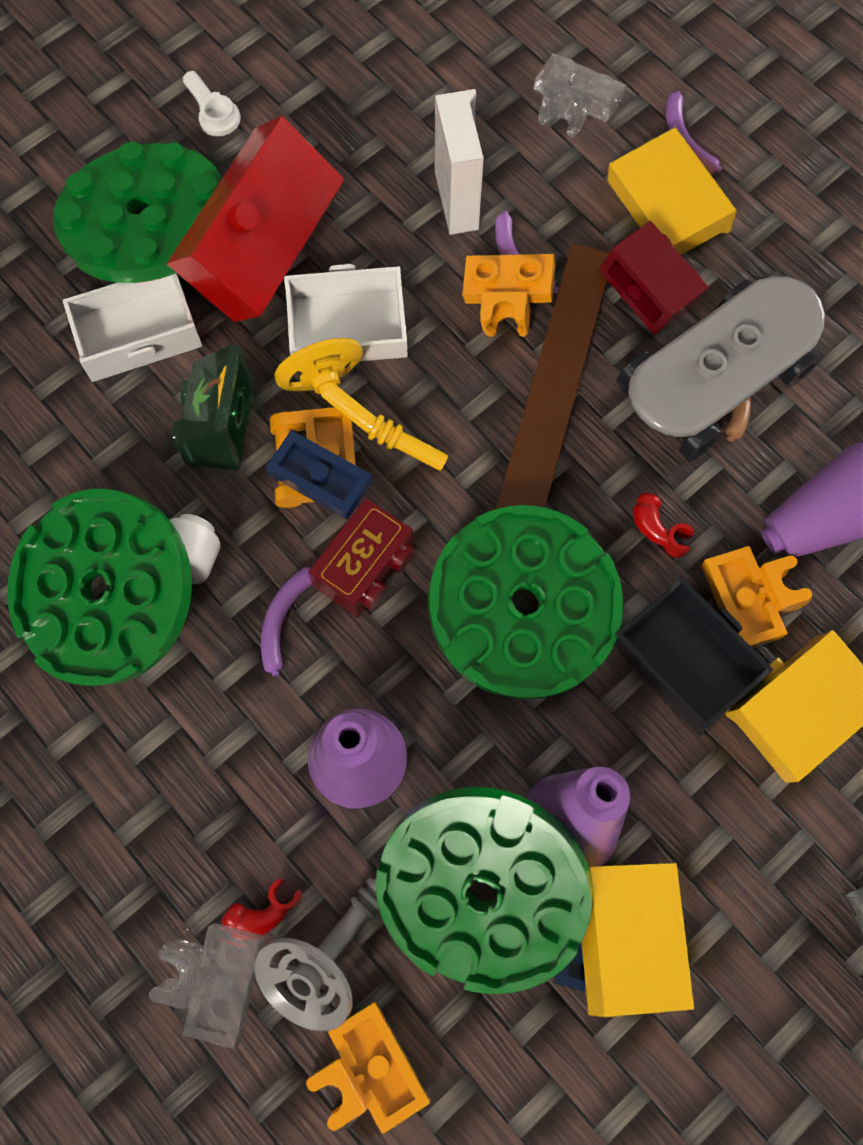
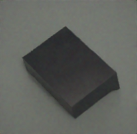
[614,576,773,737]

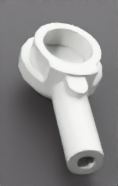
[183,71,241,136]

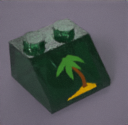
[172,344,254,471]

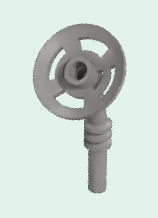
[254,877,380,1031]

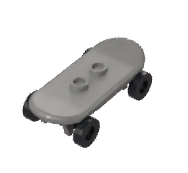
[616,276,825,462]

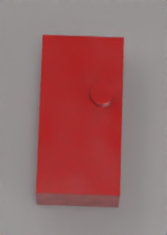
[167,115,345,322]

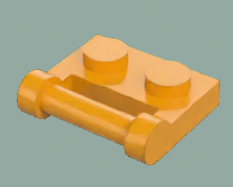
[270,407,356,508]

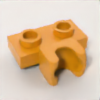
[462,254,555,337]
[701,546,812,648]
[306,1001,430,1135]

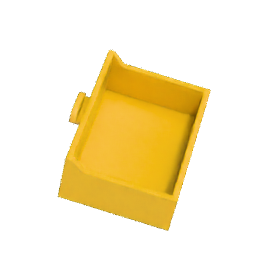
[608,127,737,255]
[726,630,863,783]
[581,863,694,1017]

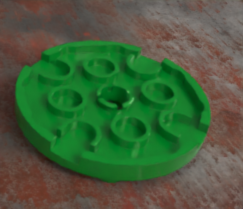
[53,142,222,283]
[7,489,192,686]
[428,505,623,700]
[376,787,593,994]

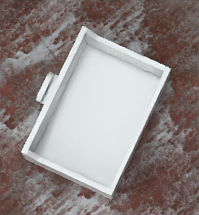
[435,89,484,235]
[284,264,408,361]
[62,273,203,382]

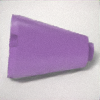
[761,442,863,557]
[308,709,407,809]
[525,767,630,867]

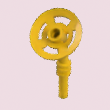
[274,338,449,471]

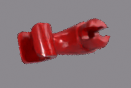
[633,493,694,558]
[222,878,302,939]

